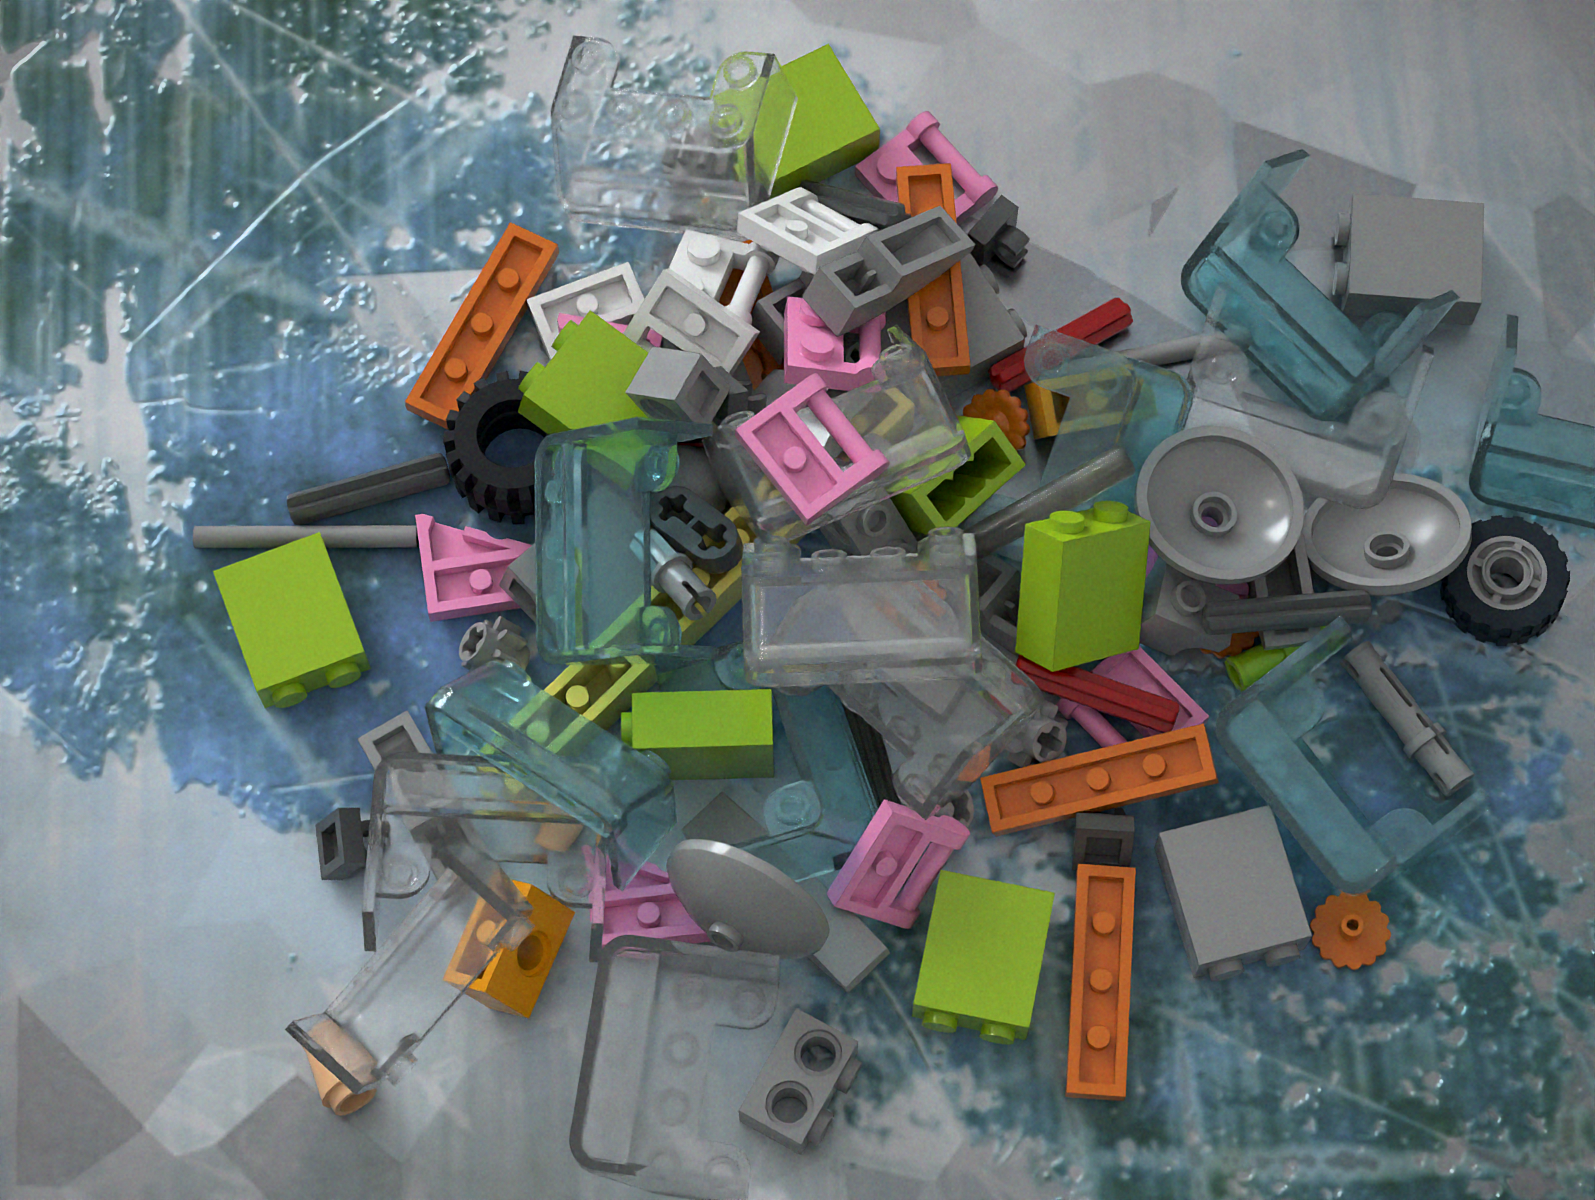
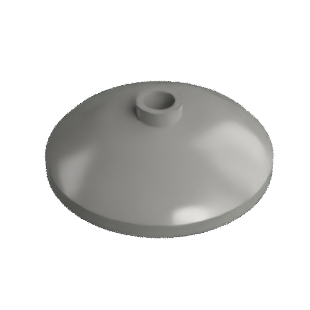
[1134,426,1304,585]
[1301,473,1472,596]
[666,839,830,959]

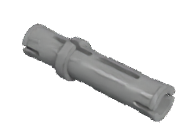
[1340,641,1475,797]

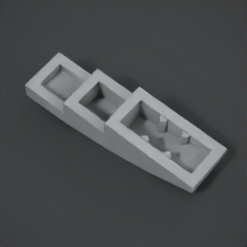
[681,791,890,993]

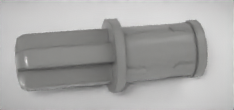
[629,529,717,620]

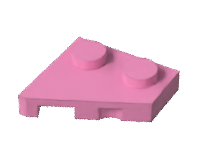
[415,514,532,622]
[583,844,710,955]

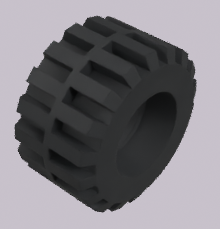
[443,371,587,525]

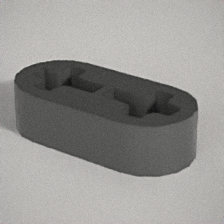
[648,486,744,574]

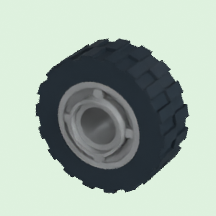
[1440,515,1570,646]

